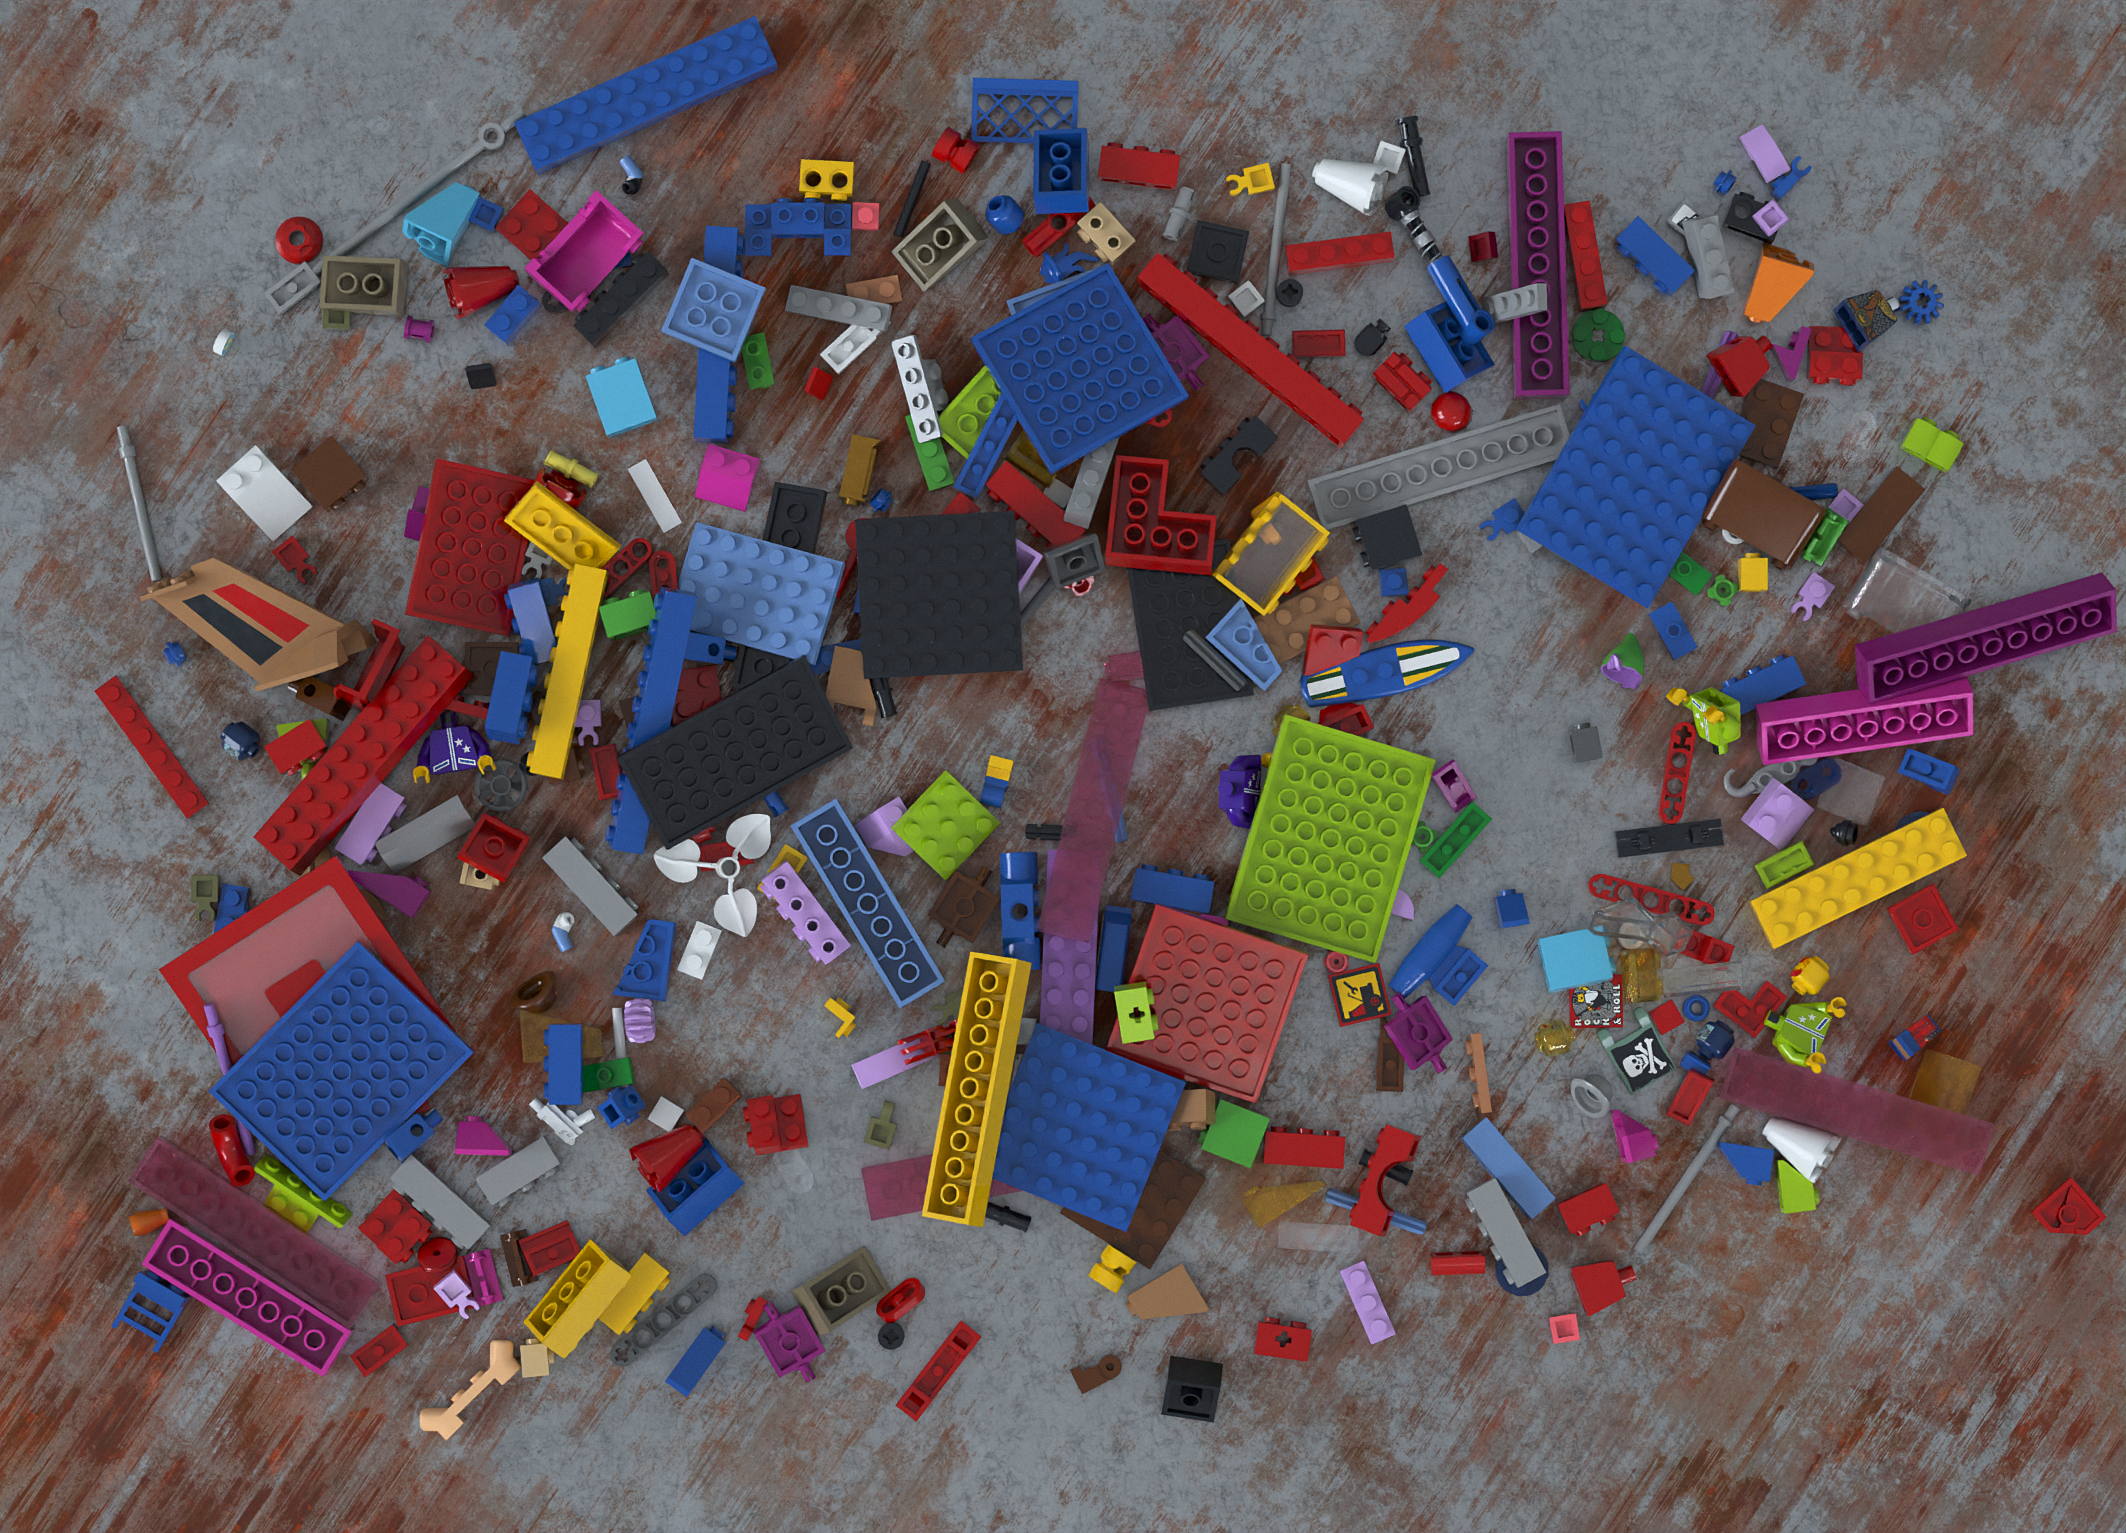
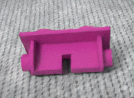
[464,1248,503,1306]

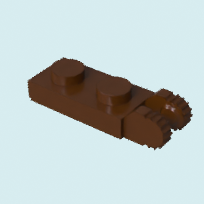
[1376,1017,1404,1092]

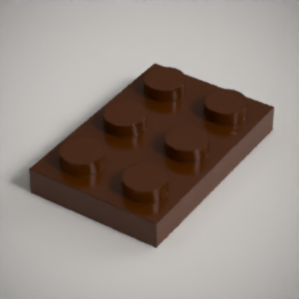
[1738,379,1804,469]

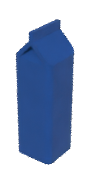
[1095,905,1132,992]

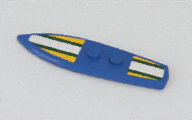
[1300,639,1475,708]

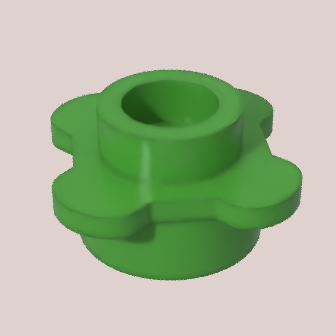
[1707,575,1739,606]
[1411,821,1438,853]

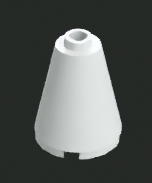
[1312,159,1389,216]

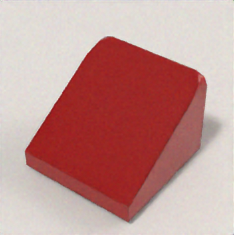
[804,366,833,400]

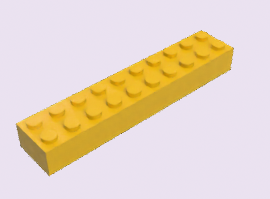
[922,952,1032,1227]

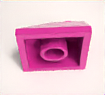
[455,1116,514,1156]

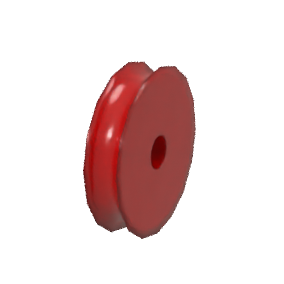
[417,1237,458,1274]

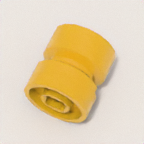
[1088,1244,1136,1294]

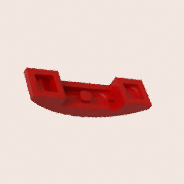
[895,1321,981,1422]

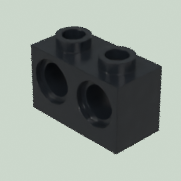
[1721,192,1785,244]

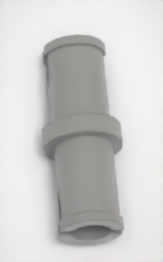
[1162,186,1196,241]

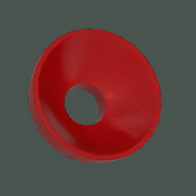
[275,216,324,265]

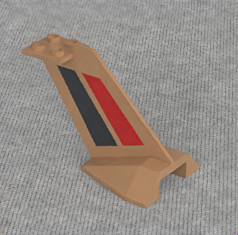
[140,557,377,692]

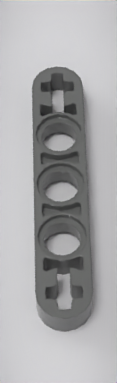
[610,1274,717,1367]

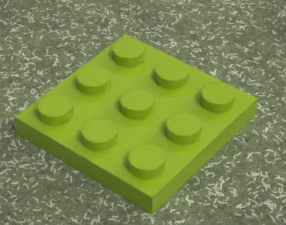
[891,770,1000,880]

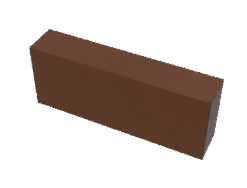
[1836,466,1926,564]

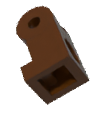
[1069,1354,1122,1394]

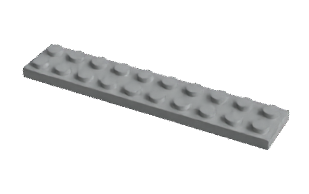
[1307,404,1570,530]

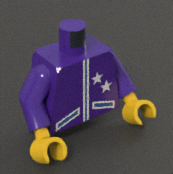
[413,712,496,783]
[1218,752,1273,829]

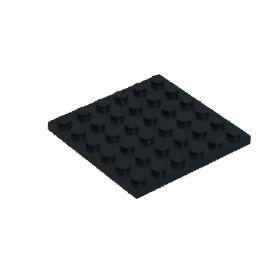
[855,511,1023,679]

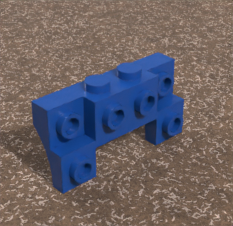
[745,198,852,257]

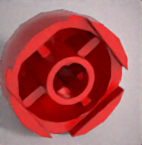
[533,468,587,510]

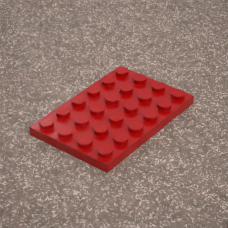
[405,459,534,637]

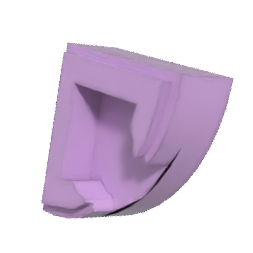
[1391,889,1414,920]

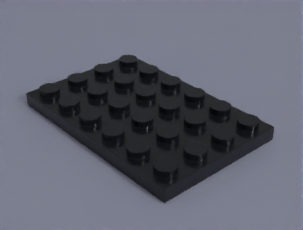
[1127,538,1254,712]

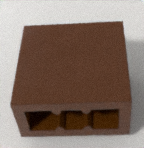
[291,435,369,512]

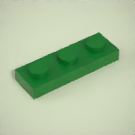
[1419,801,1492,879]

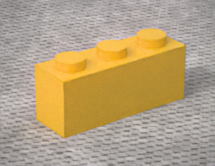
[598,1252,671,1335]

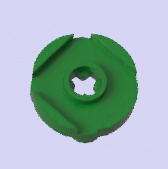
[1572,308,1625,362]

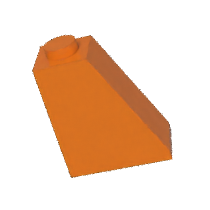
[1744,242,1814,323]

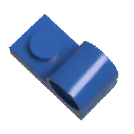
[1898,748,1960,795]

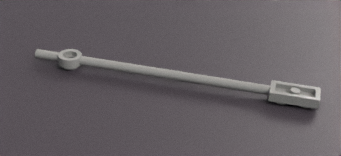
[263,109,527,315]

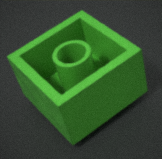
[599,589,657,642]

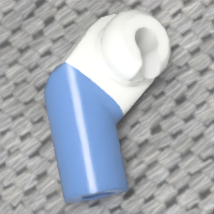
[552,912,574,953]

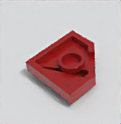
[2030,1177,2107,1235]

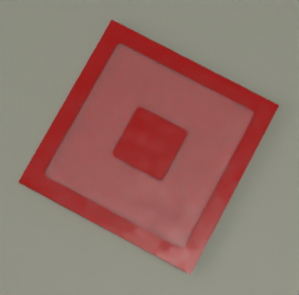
[159,855,456,1066]

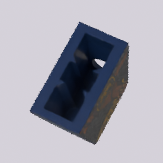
[1832,290,1900,352]

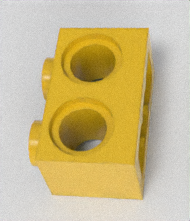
[799,159,855,201]

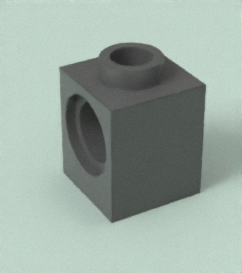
[1569,723,1603,763]

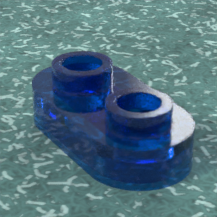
[1791,759,1842,800]

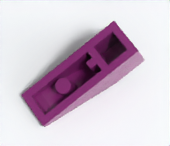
[347,870,432,918]

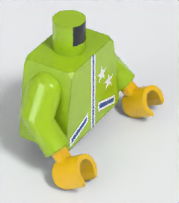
[1666,687,1741,755]
[1764,997,1847,1073]

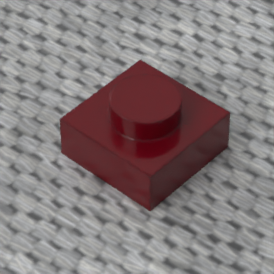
[1468,231,1498,263]

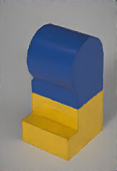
[980,755,1014,808]

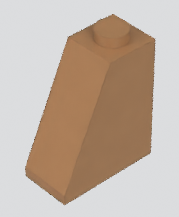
[1125,1263,1209,1320]

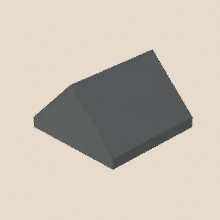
[1042,532,1105,590]

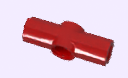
[1022,196,1096,258]

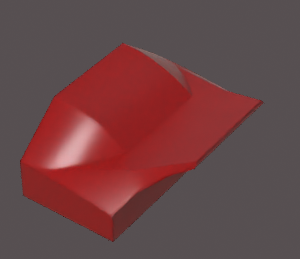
[1318,702,1374,736]

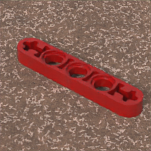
[1587,874,1715,926]

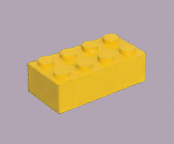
[524,1239,632,1359]

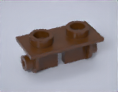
[500,1229,539,1287]

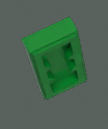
[1668,552,1712,596]
[583,1057,635,1093]

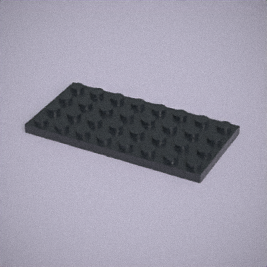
[616,655,853,850]

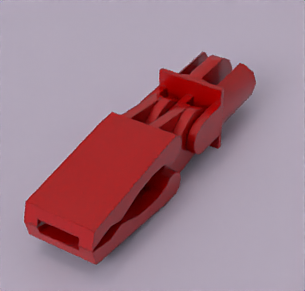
[897,1019,958,1065]

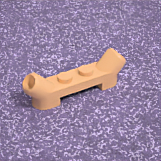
[420,1340,522,1441]

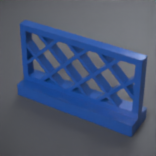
[971,78,1078,143]

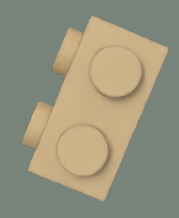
[1077,202,1136,265]

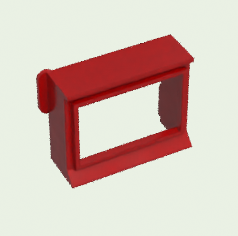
[333,618,406,712]

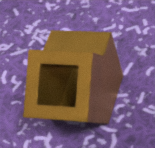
[1670,862,1695,891]

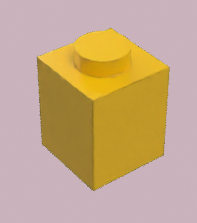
[1738,553,1768,592]

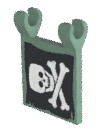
[1596,1007,1677,1095]

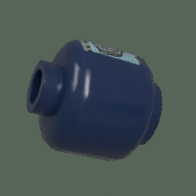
[220,721,261,761]
[1695,1020,1735,1061]

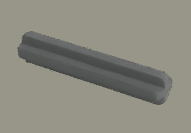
[1183,629,1247,691]

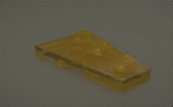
[520,1010,604,1063]

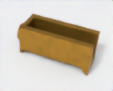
[839,434,882,507]

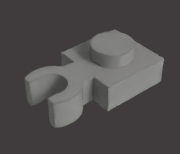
[522,541,553,579]

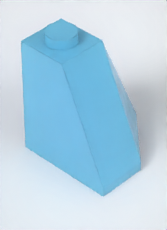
[402,182,480,267]

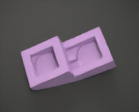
[1739,124,1791,183]

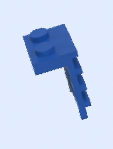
[111,1269,191,1353]

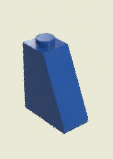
[665,1325,727,1397]

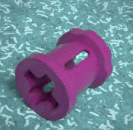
[404,315,435,343]

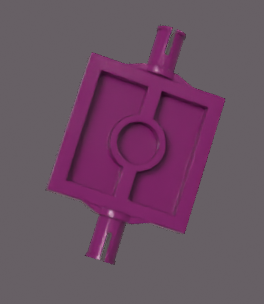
[1142,313,1210,391]
[1384,992,1453,1073]
[753,1301,826,1382]

